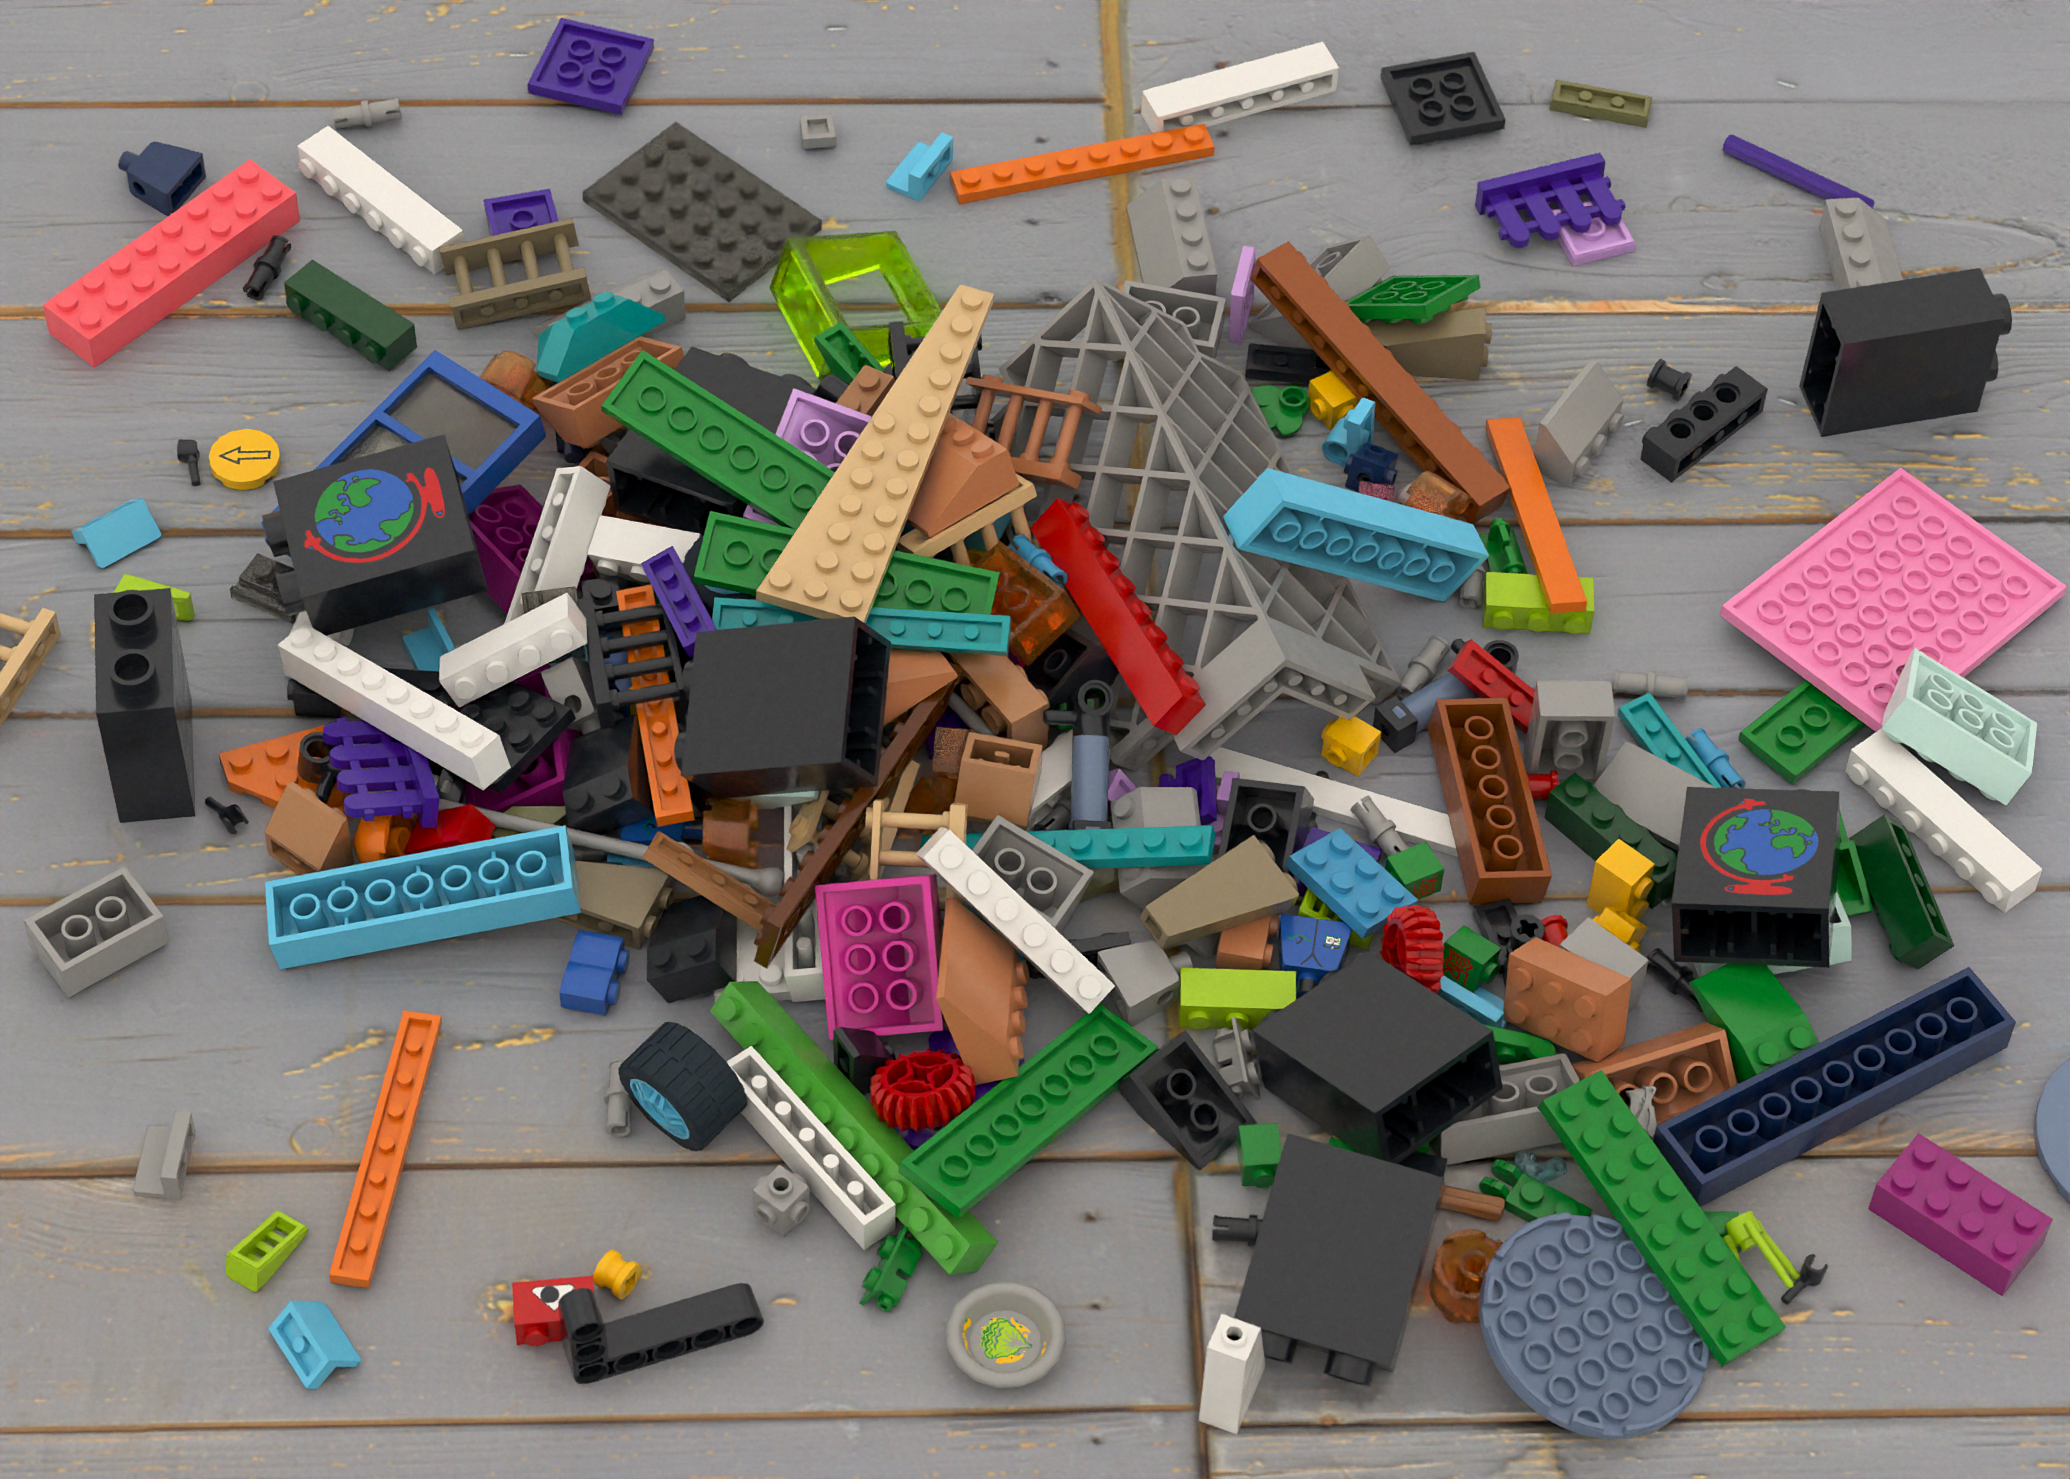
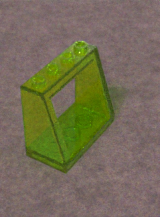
[769,231,942,382]

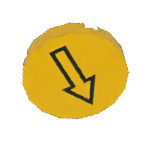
[209,429,281,490]

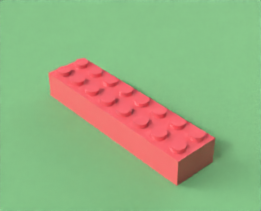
[43,159,300,368]

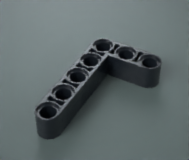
[558,1283,764,1384]

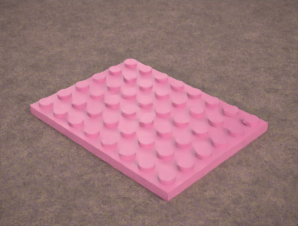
[1720,468,2067,732]

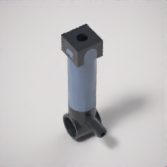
[1373,639,1519,753]
[1043,680,1114,830]

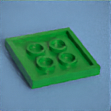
[1346,275,1481,324]

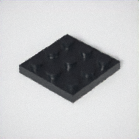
[1380,52,1506,146]
[428,681,576,794]

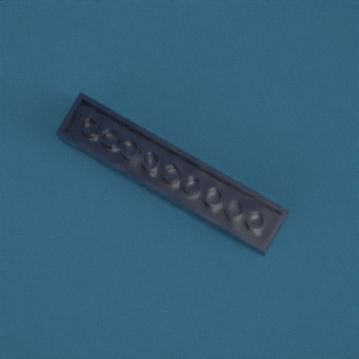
[1653,967,2016,1207]

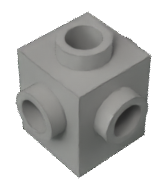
[753,1165,810,1237]

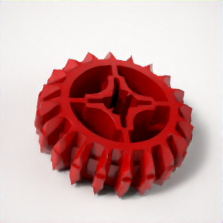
[1380,905,1445,994]
[870,1048,976,1133]

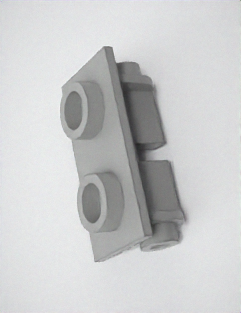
[1213,1017,1263,1100]

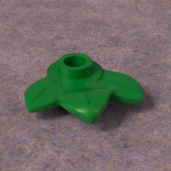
[1250,385,1310,436]

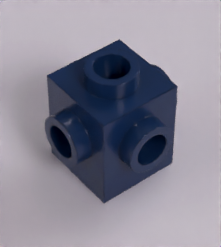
[1344,442,1399,498]

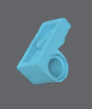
[1322,397,1375,467]

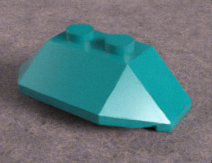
[536,292,666,383]

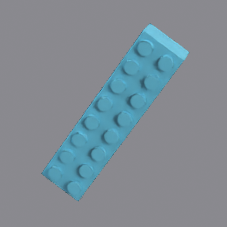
[1223,468,1489,602]
[265,825,581,970]

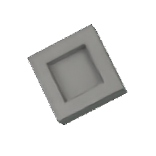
[800,113,836,149]

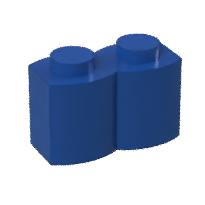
[559,930,630,1015]

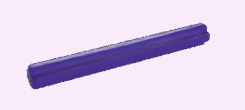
[1722,134,1875,209]

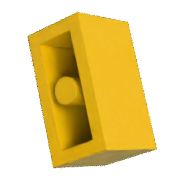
[1586,839,1655,920]

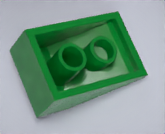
[1689,964,1819,1084]

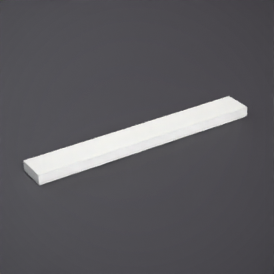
[1194,747,1458,857]

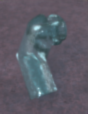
[1512,1150,1567,1184]

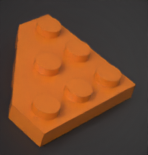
[219,725,354,820]

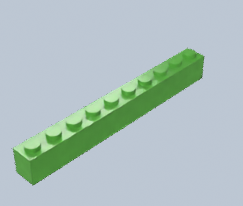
[710,981,998,1275]

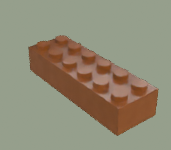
[1427,698,1552,905]

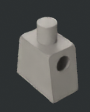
[541,657,616,735]
[1097,940,1193,1027]

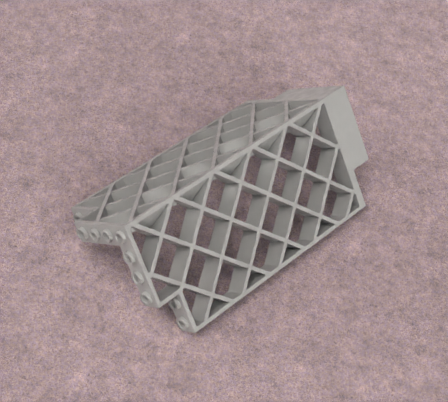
[990,278,1402,772]

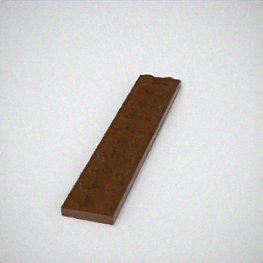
[754,661,962,969]

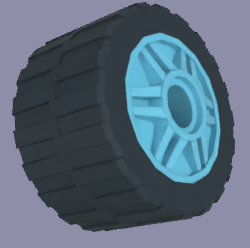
[618,1022,747,1151]

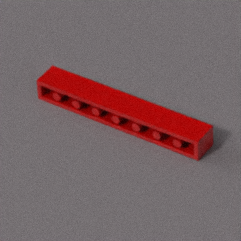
[1030,498,1206,735]

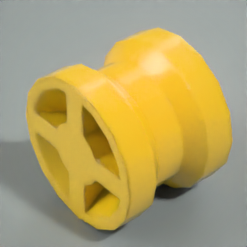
[593,1249,642,1300]

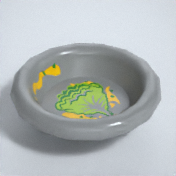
[946,1281,1066,1388]

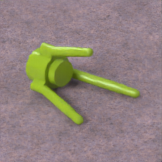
[1723,1210,1800,1289]

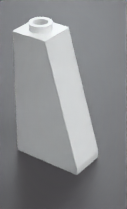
[1199,1314,1265,1434]

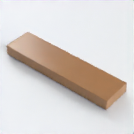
[642,831,777,931]

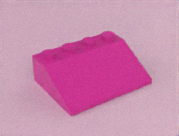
[815,874,948,1040]

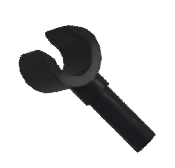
[177,440,201,486]
[205,797,249,834]
[1781,1254,1828,1305]

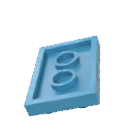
[1285,828,1418,939]

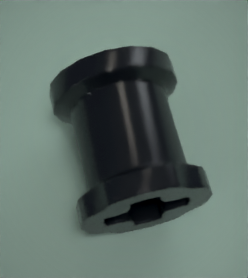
[1647,359,1692,401]
[1506,914,1545,956]

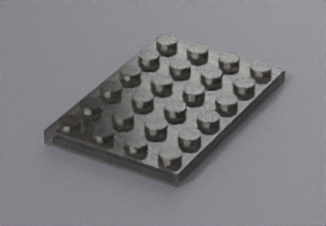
[582,122,822,302]

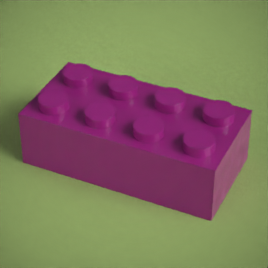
[1868,1133,2053,1296]

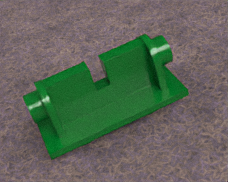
[1479,518,1528,574]
[860,1226,922,1312]

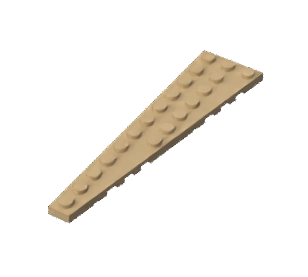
[756,284,994,624]

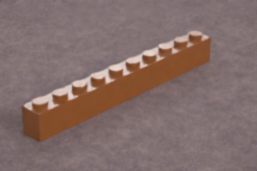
[1250,241,1511,524]

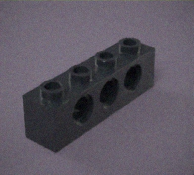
[1640,366,1768,483]

